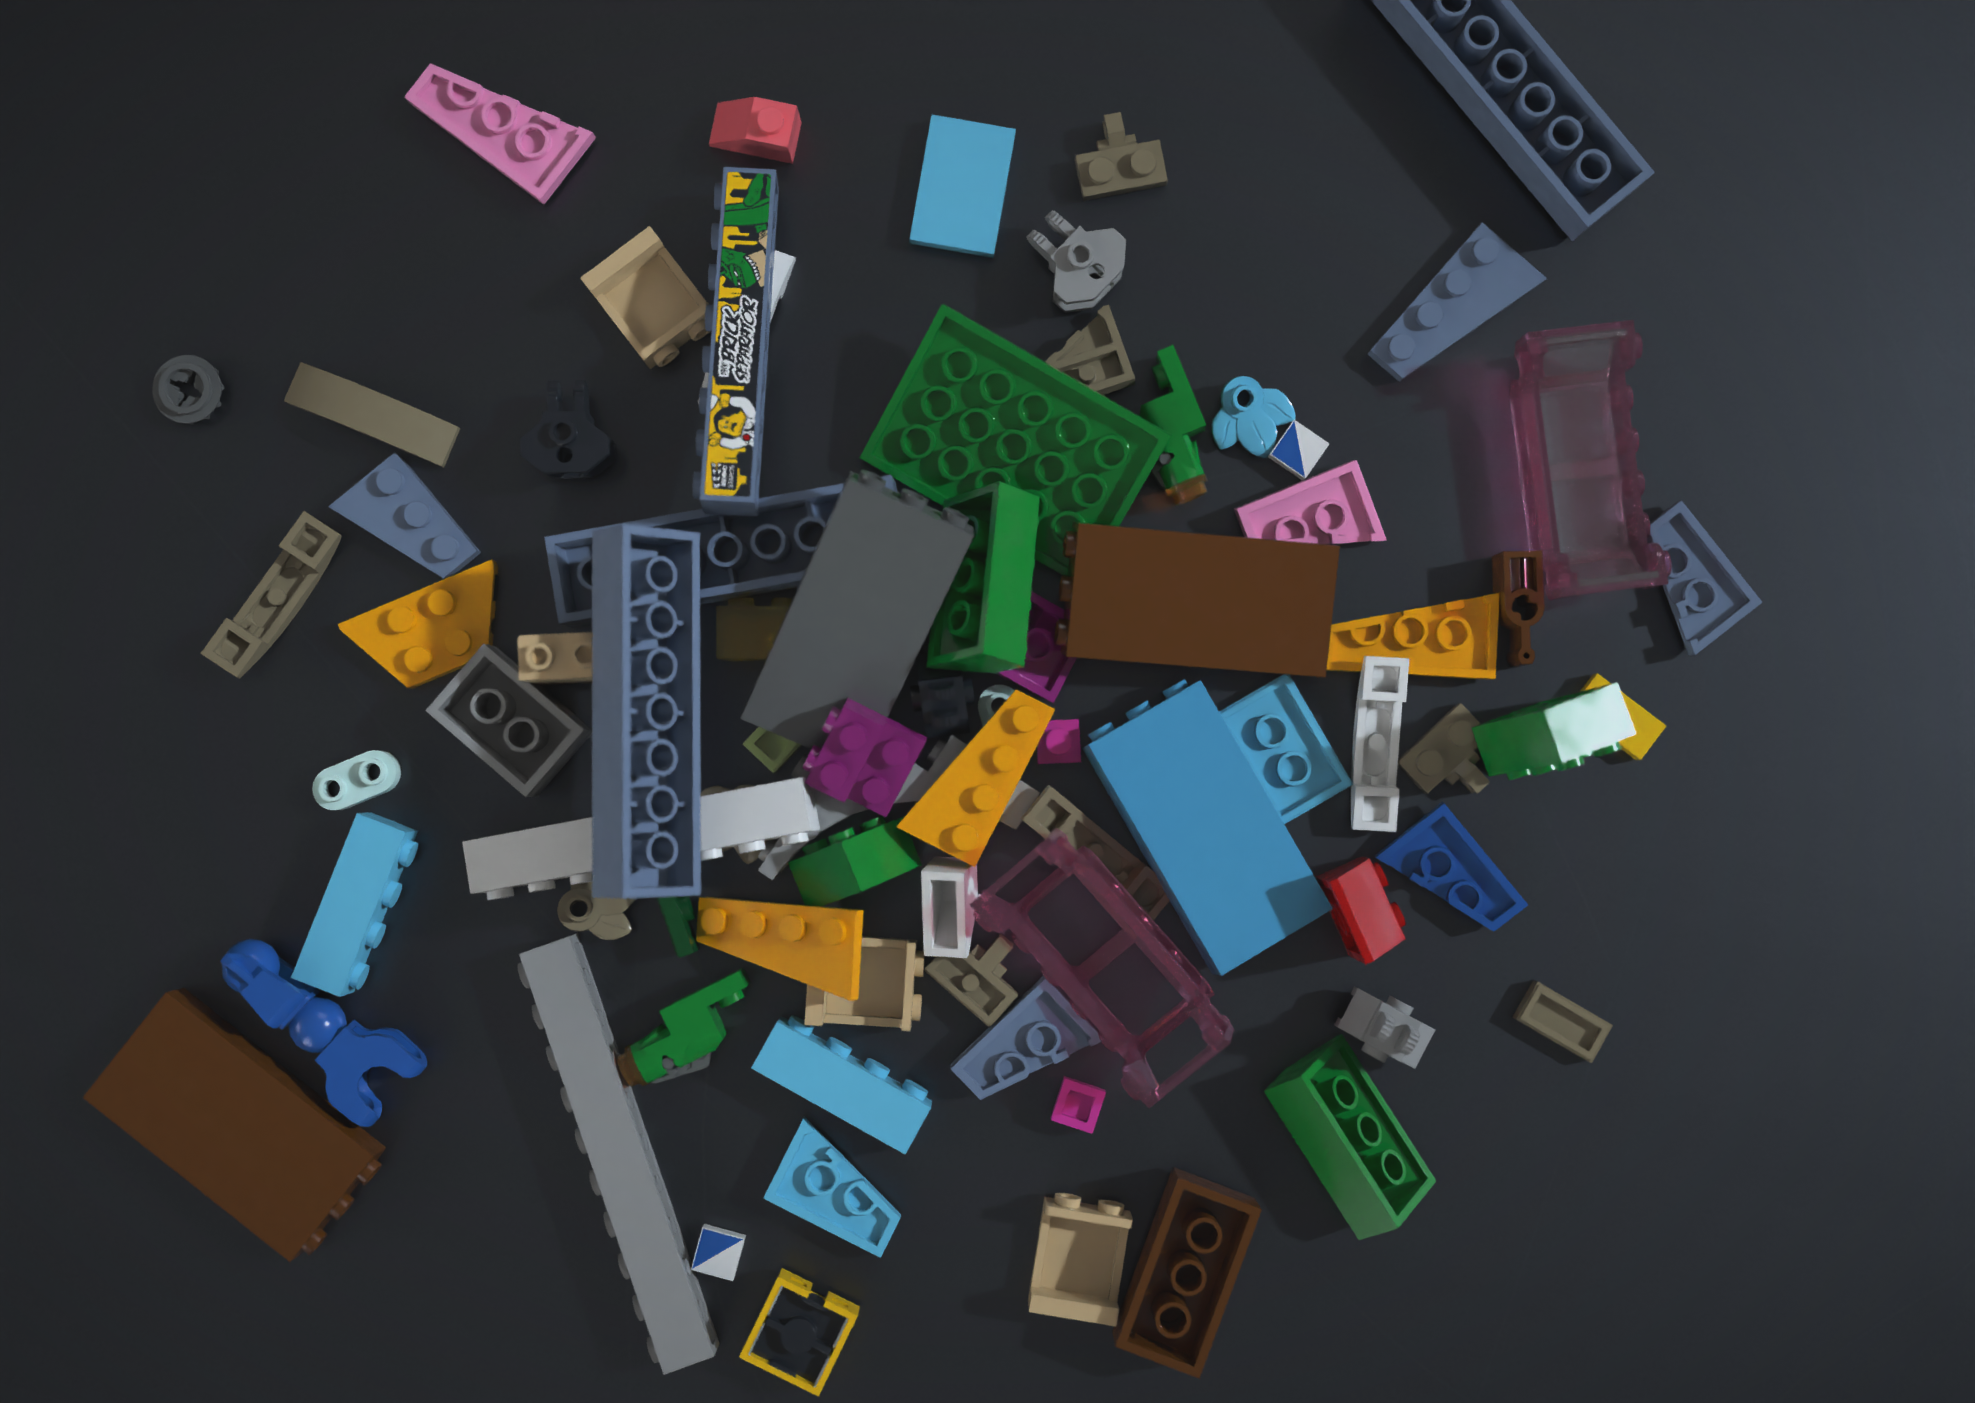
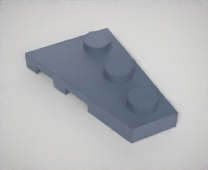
[328,452,481,579]
[1642,500,1762,656]
[949,975,1105,1100]

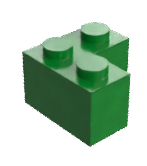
[788,816,922,906]

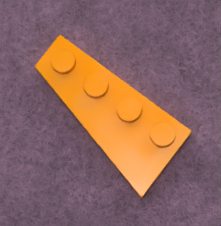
[1327,593,1500,680]
[896,689,1056,867]
[696,897,863,1001]

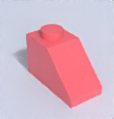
[709,97,802,164]

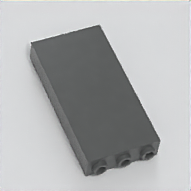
[740,470,974,749]

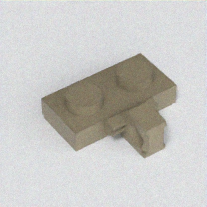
[1075,112,1168,201]
[1398,703,1490,794]
[924,933,1018,1028]

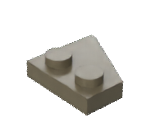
[1045,305,1135,395]

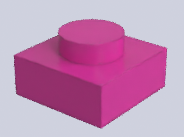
[1037,719,1081,764]
[1050,1076,1106,1134]

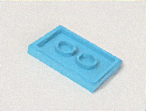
[909,115,1016,258]
[1219,674,1353,824]

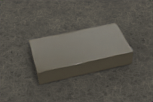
[1512,980,1613,1063]

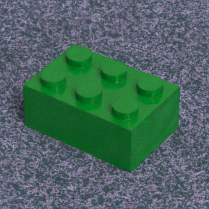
[1471,683,1636,780]

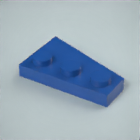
[1375,802,1528,932]

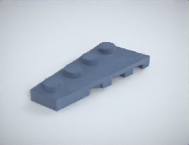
[1367,223,1547,382]

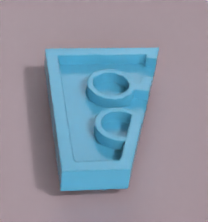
[763,1116,901,1258]

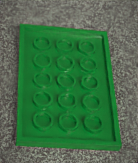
[860,304,1172,575]

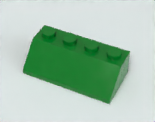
[926,481,1040,673]
[1264,1034,1436,1240]

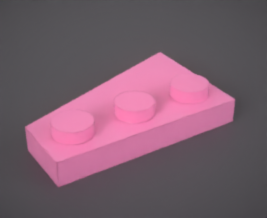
[1234,460,1387,544]

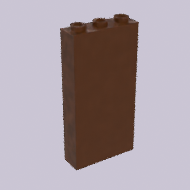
[1055,522,1340,677]
[83,988,386,1262]

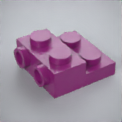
[995,591,1077,703]
[802,698,927,817]

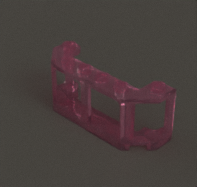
[970,828,1234,1108]

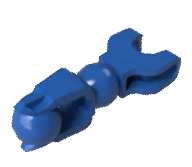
[221,939,427,1127]

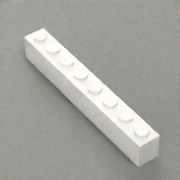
[462,777,820,900]

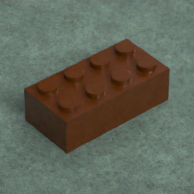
[1112,1167,1262,1378]

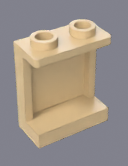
[581,226,710,369]
[518,632,592,686]
[804,936,925,1031]
[1028,1193,1133,1326]

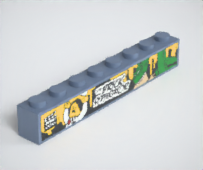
[693,167,779,516]

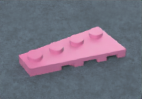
[404,63,596,205]

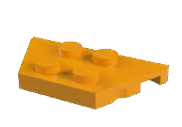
[338,559,498,689]

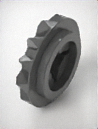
[152,355,225,425]

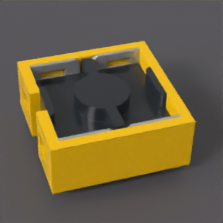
[739,1268,860,1397]

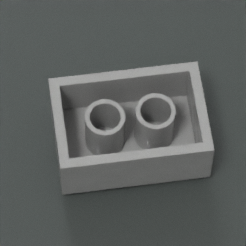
[425,644,592,797]

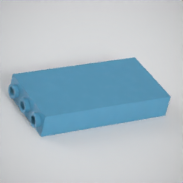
[1082,679,1333,976]

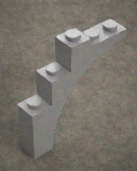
[758,735,1040,880]

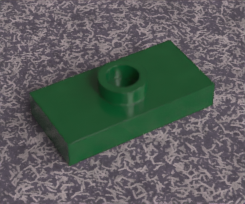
[656,896,700,958]

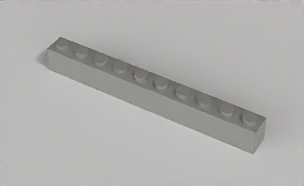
[518,933,720,1375]

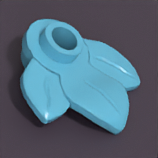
[1212,376,1295,458]

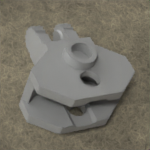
[1027,210,1126,313]
[1334,986,1435,1068]

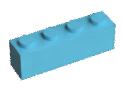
[291,812,418,997]
[751,1015,932,1154]

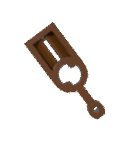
[1492,550,1545,667]

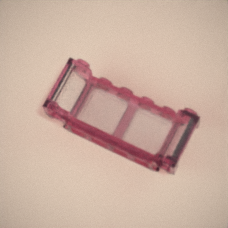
[1509,320,1672,601]

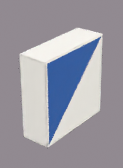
[1268,420,1329,481]
[691,1224,746,1281]

